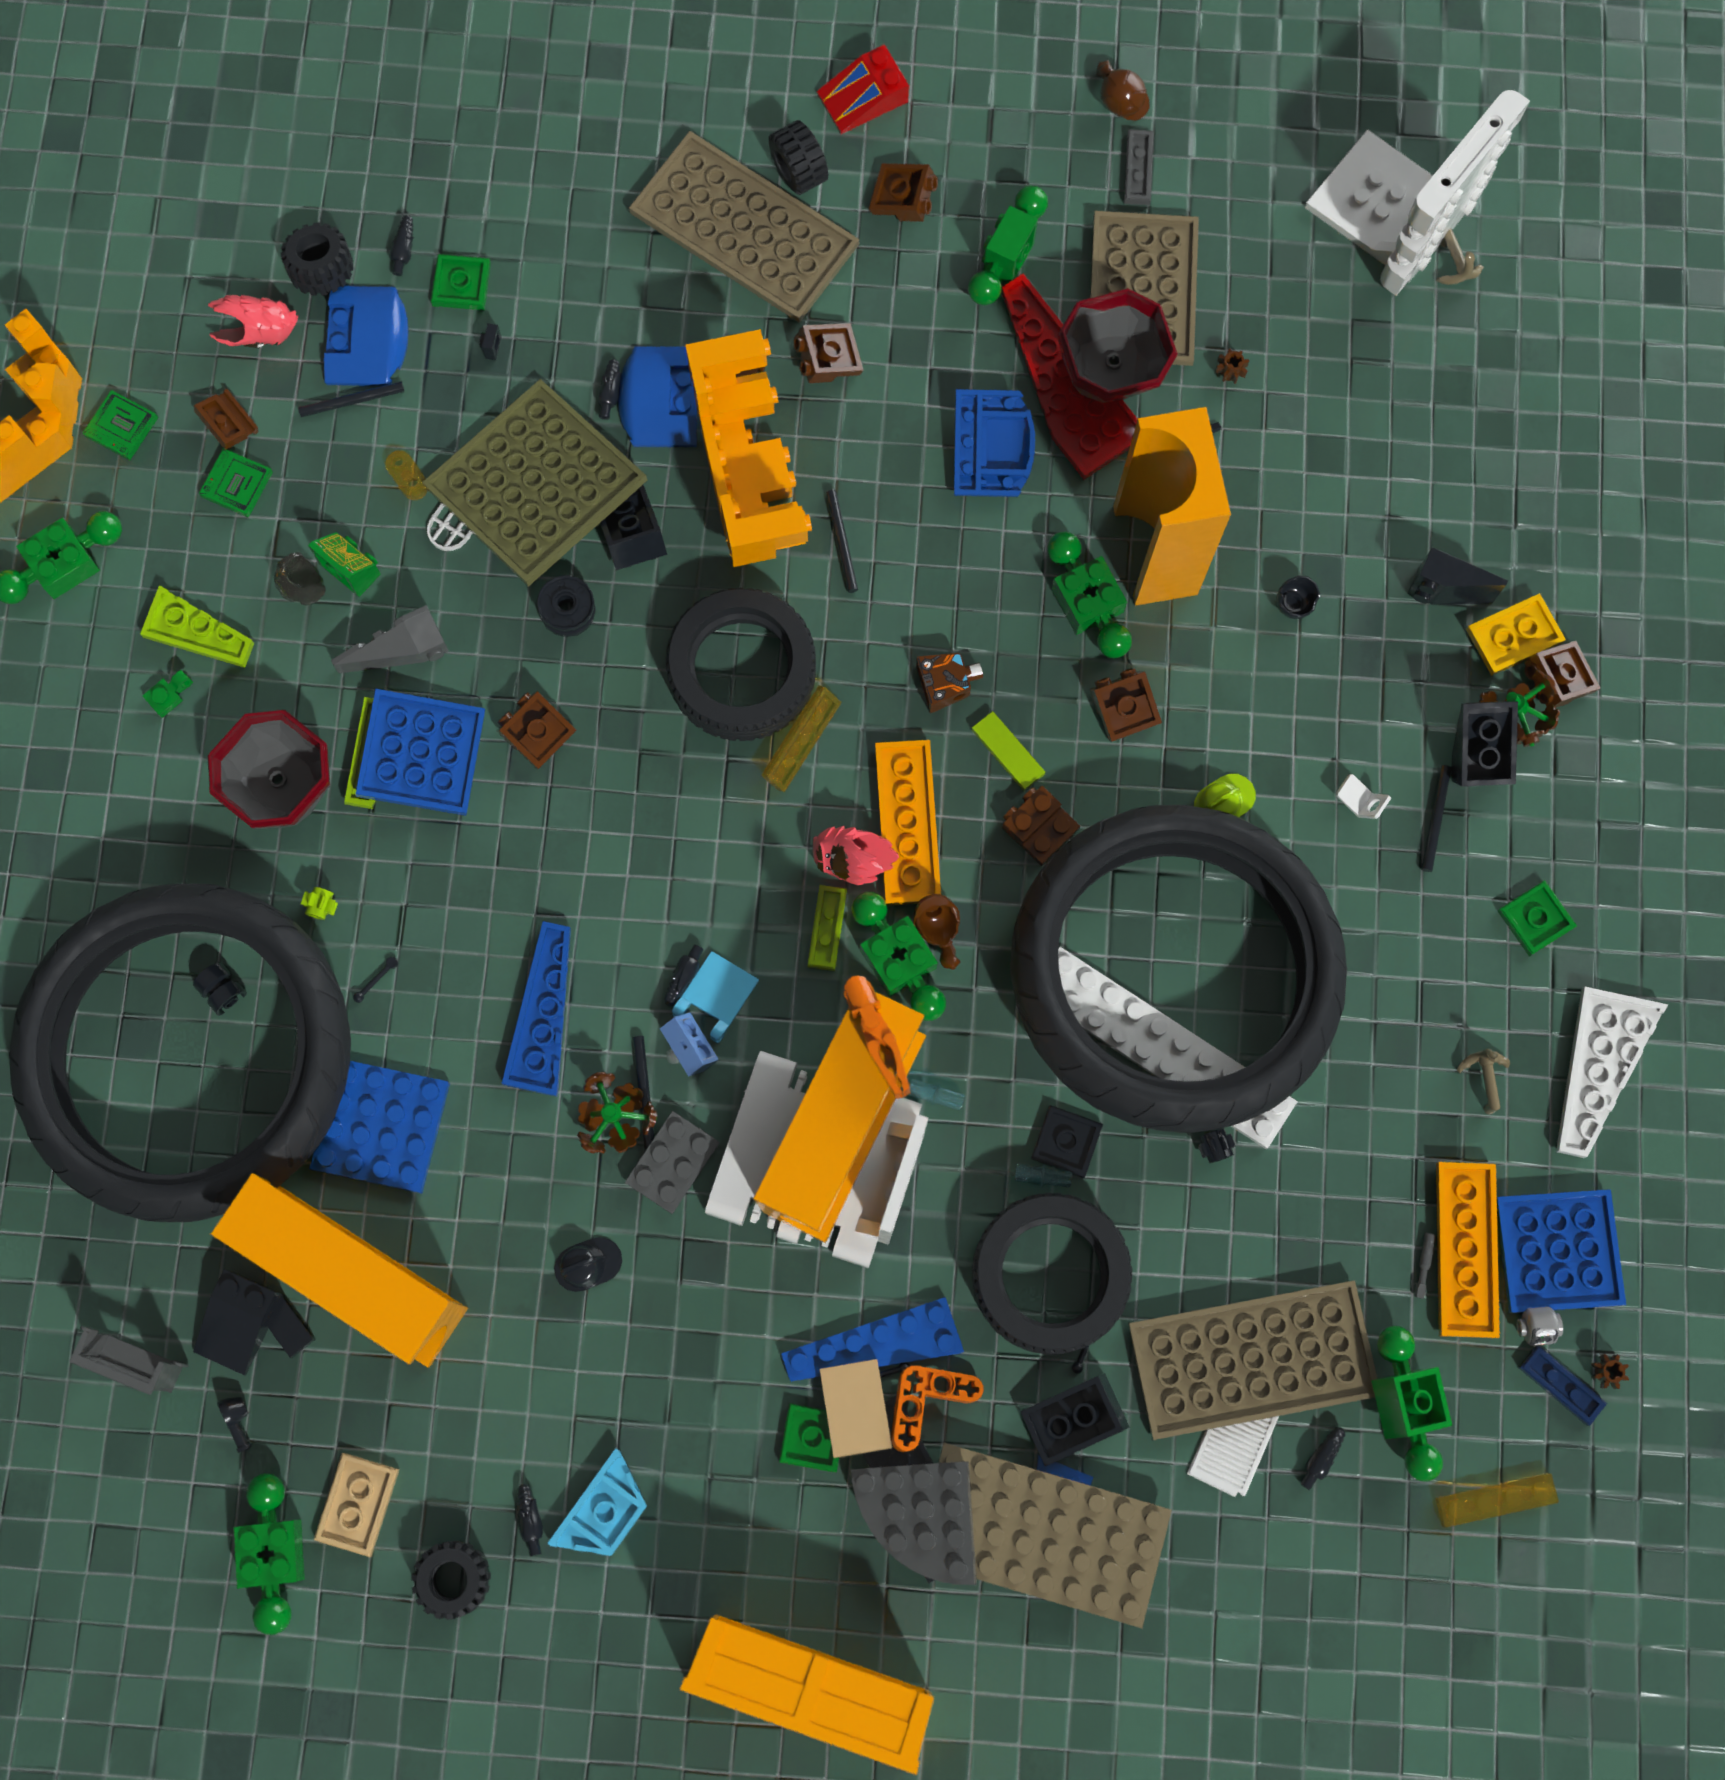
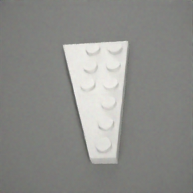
[1556,987,1668,1158]

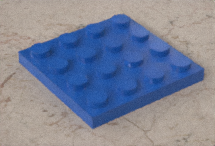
[356,689,485,816]
[310,1061,450,1194]
[1497,1189,1626,1313]

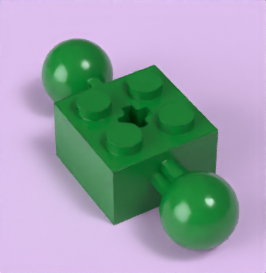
[968,185,1048,305]
[0,511,122,604]
[1047,531,1132,658]
[851,891,946,1021]
[1371,1326,1452,1482]
[234,1473,305,1635]

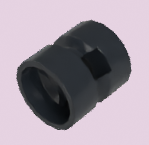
[193,962,247,1016]

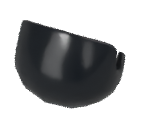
[1276,575,1320,620]

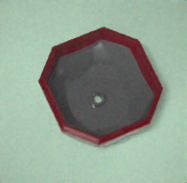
[1058,288,1178,403]
[208,710,330,829]

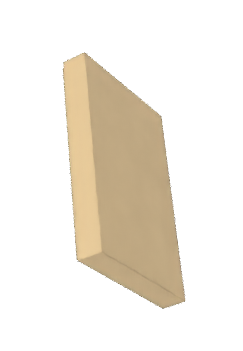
[820,1359,892,1458]
[314,1453,400,1557]

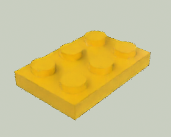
[1466,593,1566,676]

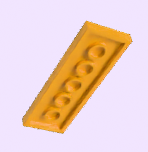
[875,740,941,906]
[1436,1162,1500,1338]

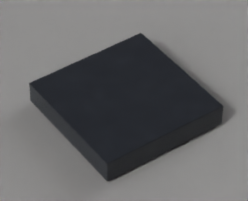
[1031,1105,1103,1178]

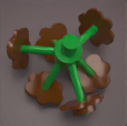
[1479,670,1560,747]
[577,1072,657,1154]

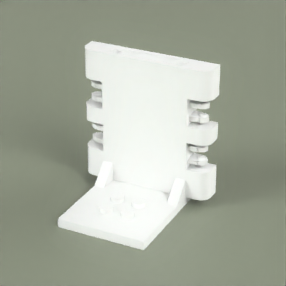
[1305,90,1530,296]
[705,1051,928,1269]

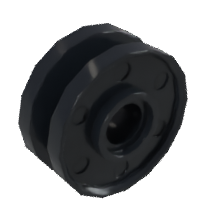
[537,575,596,637]

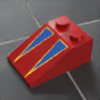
[817,44,909,134]

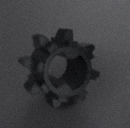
[1198,1128,1236,1164]

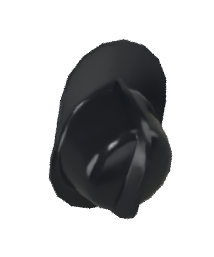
[554,1237,622,1292]

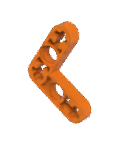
[891,1366,984,1452]

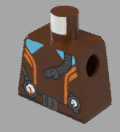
[916,653,983,713]

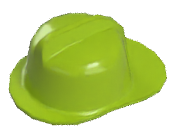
[1194,774,1256,817]

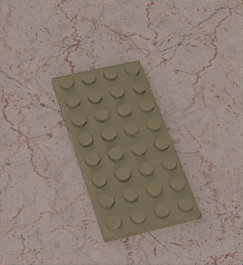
[629,131,859,323]
[1128,1280,1377,1440]
[938,1443,1172,1628]

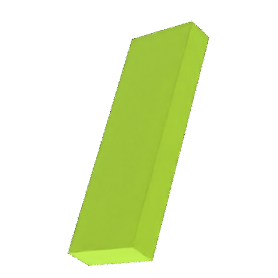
[972,711,1046,791]
[807,885,847,971]

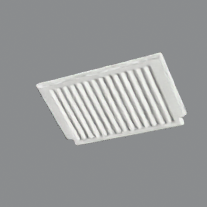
[1187,1416,1279,1497]

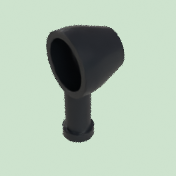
[217,1397,251,1453]

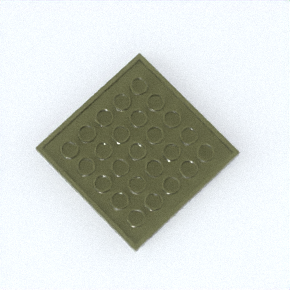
[422,379,648,587]

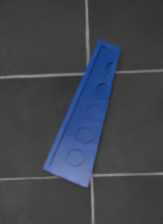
[501,921,571,1097]
[781,1297,964,1382]

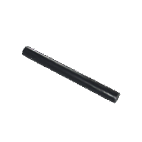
[298,381,405,417]
[826,490,858,593]
[1421,765,1452,872]
[633,1036,655,1149]

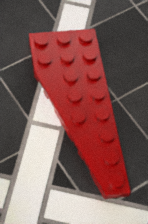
[1001,274,1138,480]

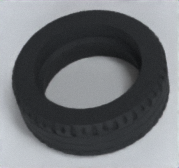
[666,588,816,741]
[972,1193,1132,1355]

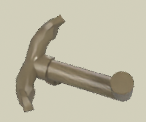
[1436,228,1484,285]
[1457,1049,1510,1115]

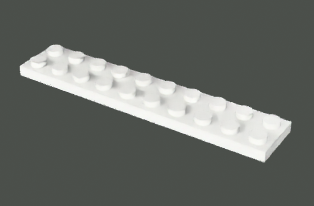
[1058,947,1298,1149]

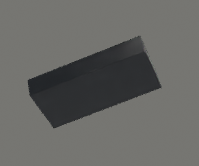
[267,1296,316,1358]

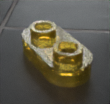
[385,451,428,500]

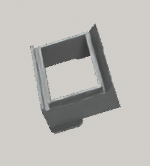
[69,1326,189,1395]

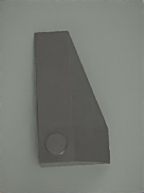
[331,605,449,673]

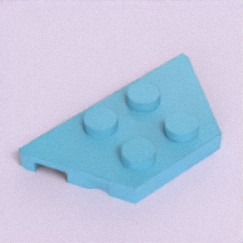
[547,1448,647,1556]

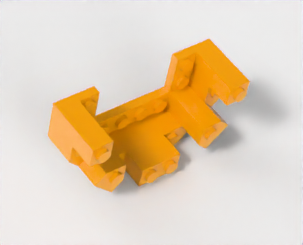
[0,309,82,503]
[685,329,812,567]

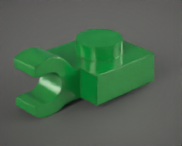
[142,670,193,718]

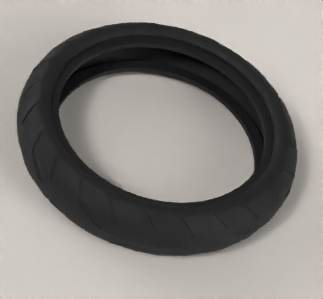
[1010,805,1347,1133]
[9,884,351,1222]

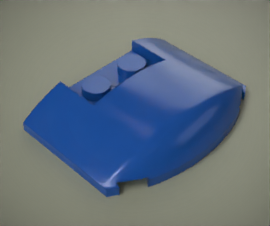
[324,286,409,386]
[618,347,697,447]
[954,389,1035,497]

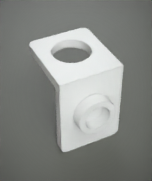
[1336,774,1391,819]

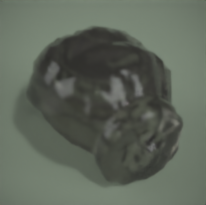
[274,552,326,606]

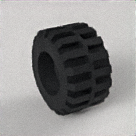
[768,120,828,195]
[281,223,354,296]
[411,1541,491,1620]

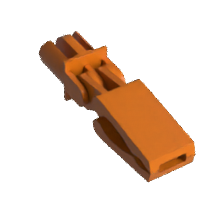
[844,976,910,1099]

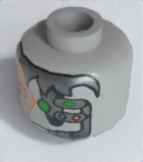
[1517,1307,1563,1346]

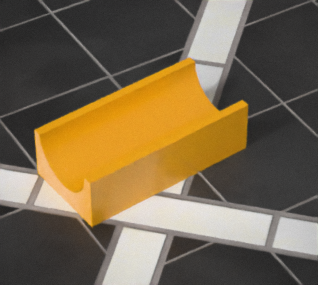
[1113,407,1231,606]
[754,992,926,1243]
[211,1173,468,1368]

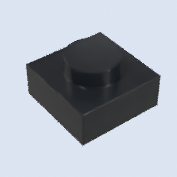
[479,323,502,360]

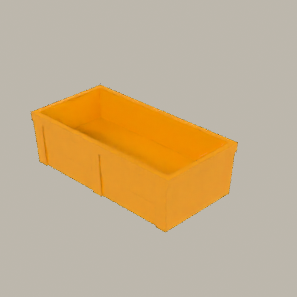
[680,1614,934,1775]

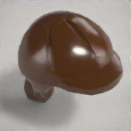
[1096,60,1150,121]
[913,894,961,970]

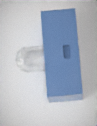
[660,1013,719,1076]

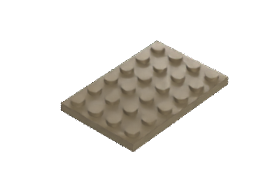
[1090,211,1199,366]

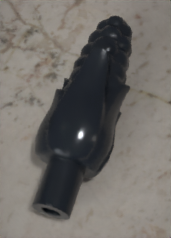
[389,215,414,276]
[597,359,621,420]
[664,944,704,1006]
[1300,1427,1346,1491]
[516,1484,543,1556]

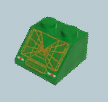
[308,532,381,597]

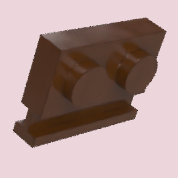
[194,389,258,450]

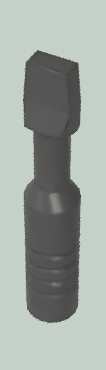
[1414,1233,1436,1299]

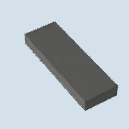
[1124,129,1154,206]

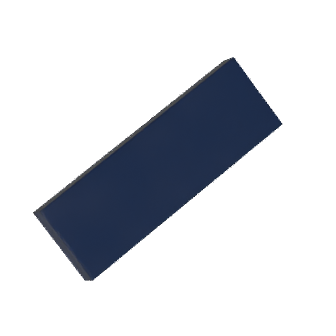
[1518,1345,1607,1426]

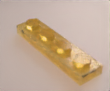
[761,686,842,792]
[1436,1473,1559,1528]

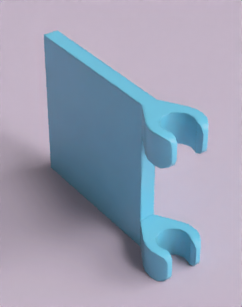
[672,951,759,1043]

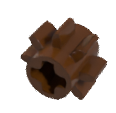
[1215,348,1249,384]
[1591,1354,1629,1389]

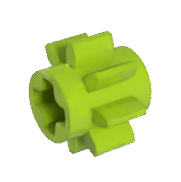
[300,887,338,920]

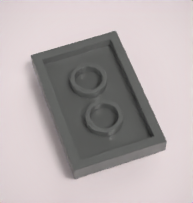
[625,1111,720,1214]

